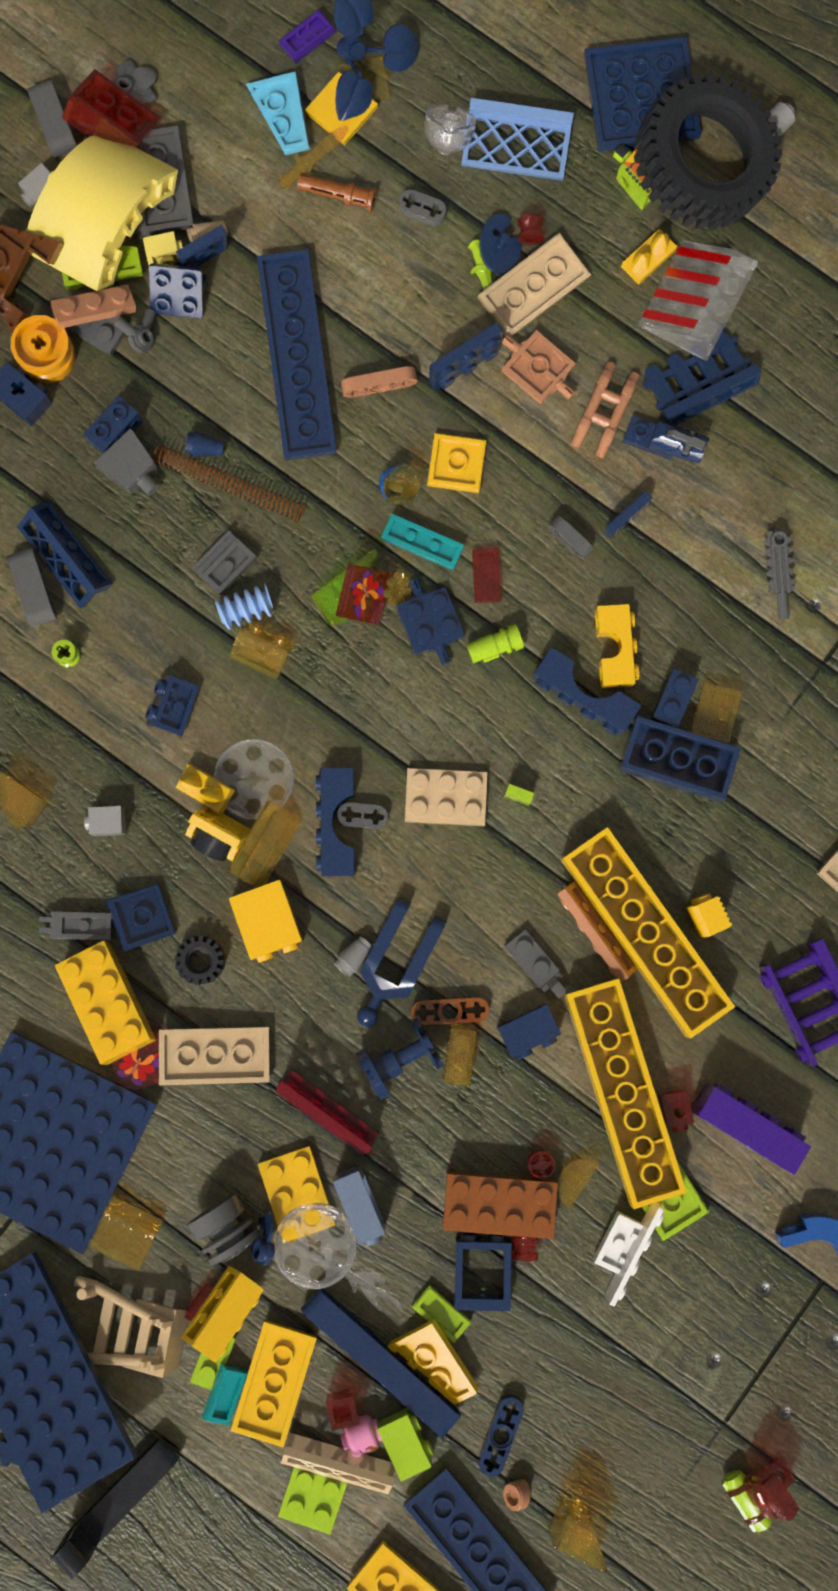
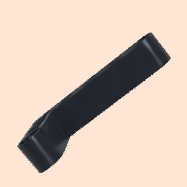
[51,1437,180,1579]

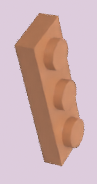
[51,284,136,329]

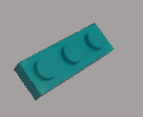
[381,514,464,571]

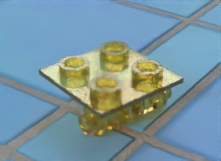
[90,1196,163,1271]

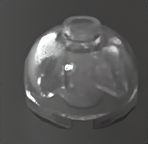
[424,104,476,155]

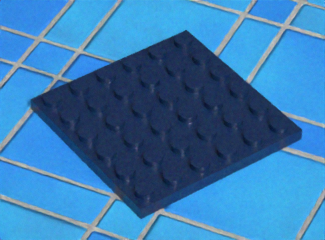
[0,1031,158,1254]

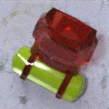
[721,1457,800,1532]

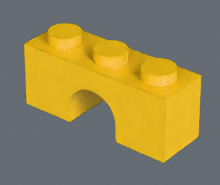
[594,604,639,689]

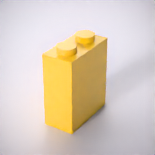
[229,880,303,963]

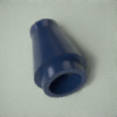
[185,431,224,457]

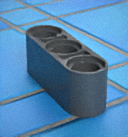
[27,80,77,158]
[7,547,57,627]

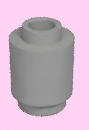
[767,102,795,136]

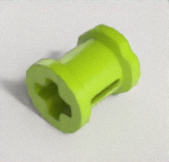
[51,640,80,668]

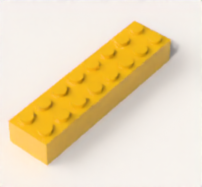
[561,827,735,1039]
[564,978,687,1209]

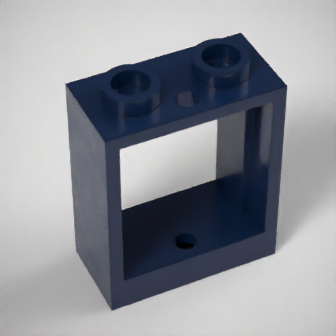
[454,1233,512,1311]

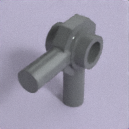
[113,309,156,353]

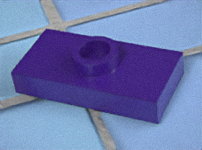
[279,10,335,64]

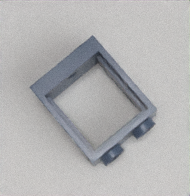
[333,1164,386,1246]

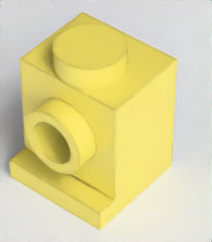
[143,232,183,266]

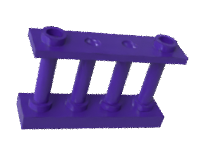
[759,939,838,1066]

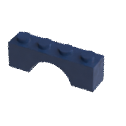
[532,647,642,736]
[316,768,355,877]

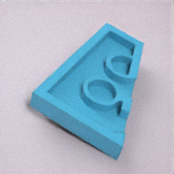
[246,72,310,155]

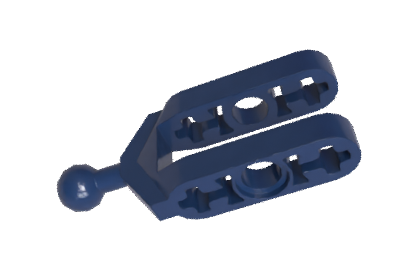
[357,897,447,1027]

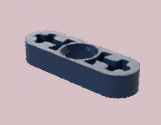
[479,1394,524,1477]

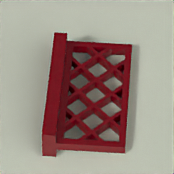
[275,1068,379,1156]

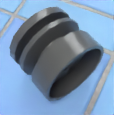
[186,1193,260,1266]

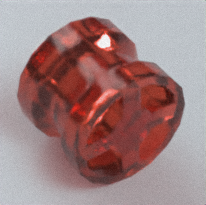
[517,214,544,245]
[527,1149,555,1179]
[511,1236,539,1261]

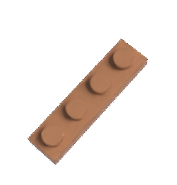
[558,881,637,983]

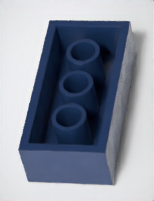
[618,716,741,803]

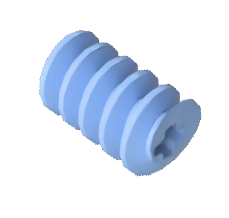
[214,583,273,630]

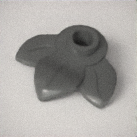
[111,60,158,104]

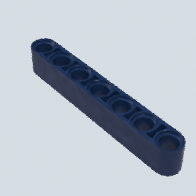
[301,1287,462,1438]

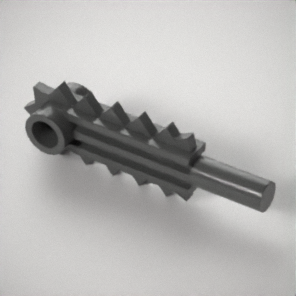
[763,527,796,620]

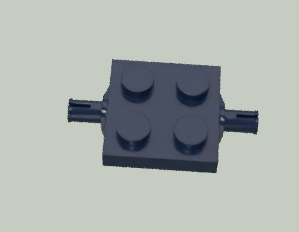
[396,578,465,665]

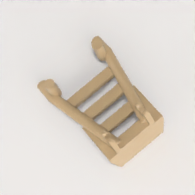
[74,1276,190,1378]

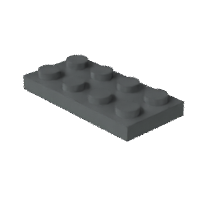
[127,126,194,236]

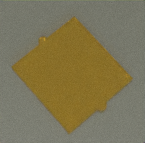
[338,57,390,101]

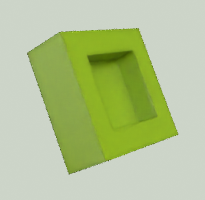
[504,784,534,805]

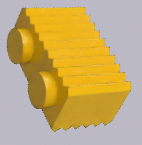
[686,893,732,937]

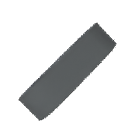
[399,190,446,226]
[548,516,593,560]
[337,802,388,830]

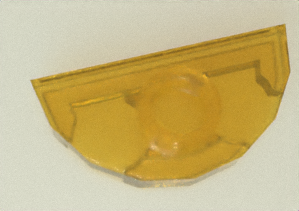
[557,1159,600,1210]

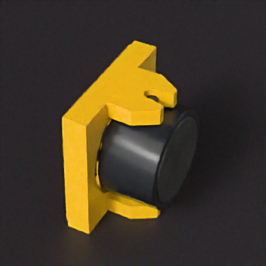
[185,806,253,861]

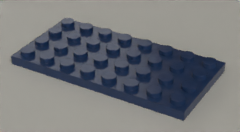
[0,1252,139,1513]

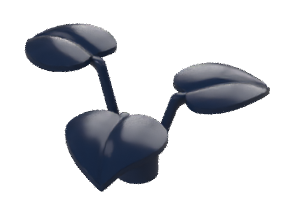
[334,0,420,121]

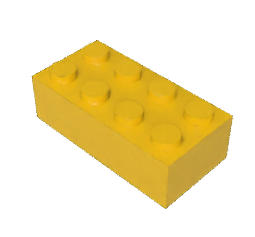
[54,941,156,1065]

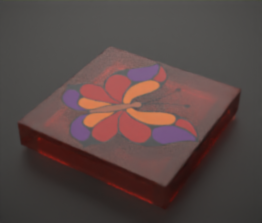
[336,563,392,625]
[112,1026,160,1091]

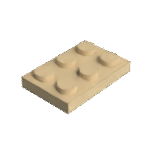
[405,768,487,826]

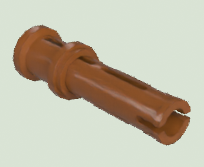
[297,172,377,212]

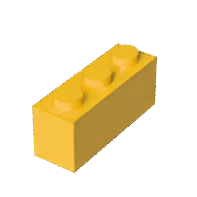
[181,1266,264,1363]

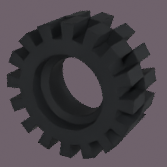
[174,936,226,985]

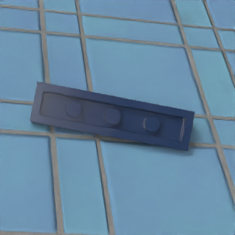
[17,502,113,609]

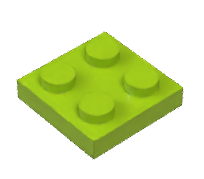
[278,1467,347,1535]

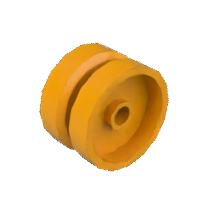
[11,315,76,383]

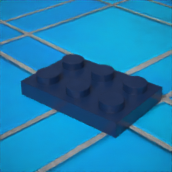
[429,323,503,391]

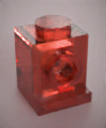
[658,1089,694,1132]

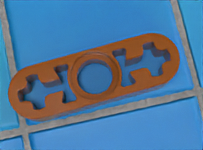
[411,997,489,1025]

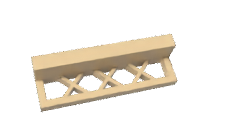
[281,1432,395,1494]

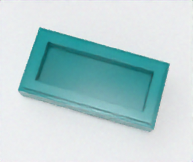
[202,1364,248,1426]

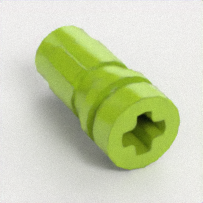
[466,623,524,664]

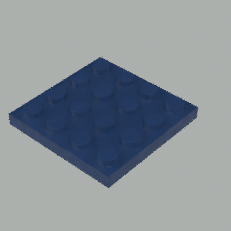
[584,37,701,152]

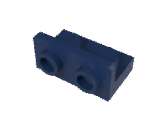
[145,675,199,736]

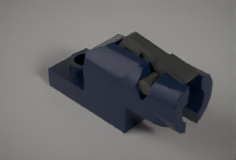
[622,416,709,463]

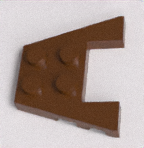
[0,224,64,333]

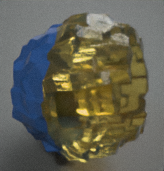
[379,464,421,505]

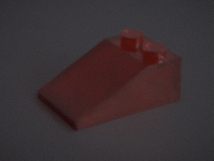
[61,69,161,147]

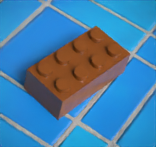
[442,1170,558,1239]

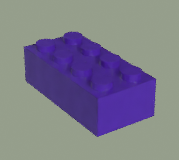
[689,1082,811,1175]

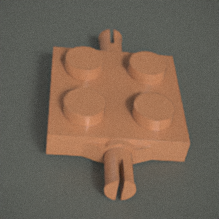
[502,330,576,405]

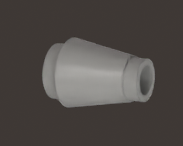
[333,936,372,977]

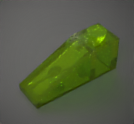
[310,549,378,626]

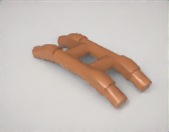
[571,362,640,459]

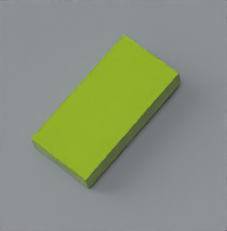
[412,1284,471,1343]

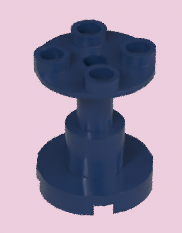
[356,1018,444,1100]

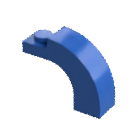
[775,1213,838,1255]

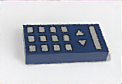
[605,492,652,540]

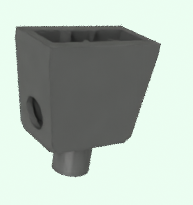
[94,429,160,496]

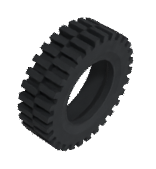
[634,74,782,230]

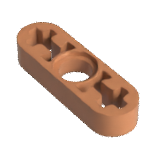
[341,366,418,398]

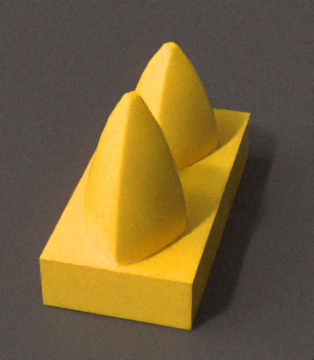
[621,228,677,285]
[176,764,235,813]

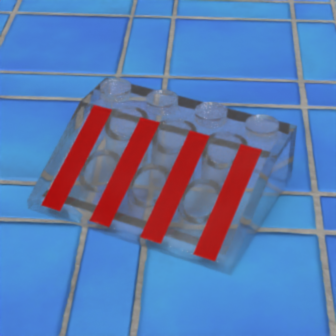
[637,240,758,361]

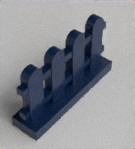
[643,331,761,426]

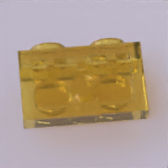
[229,623,294,679]

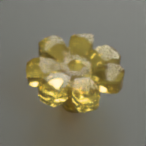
[382,572,411,606]

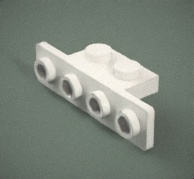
[593,1202,664,1306]

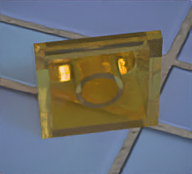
[548,1497,607,1573]

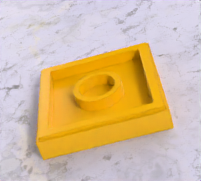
[305,72,378,146]
[427,433,486,493]

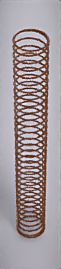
[152,444,305,522]

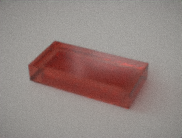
[472,549,501,604]

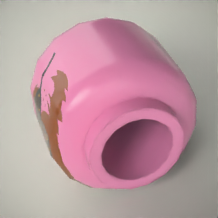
[340,1414,382,1457]

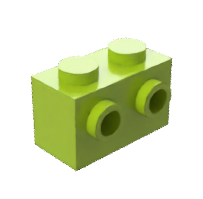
[377,1408,434,1482]

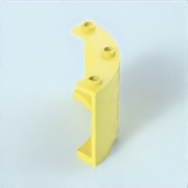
[25,131,178,291]

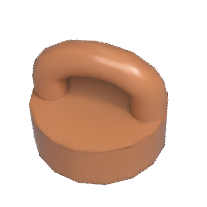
[503,1479,531,1511]

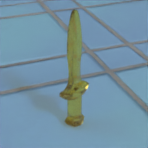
[278,126,348,189]

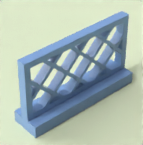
[461,98,574,181]

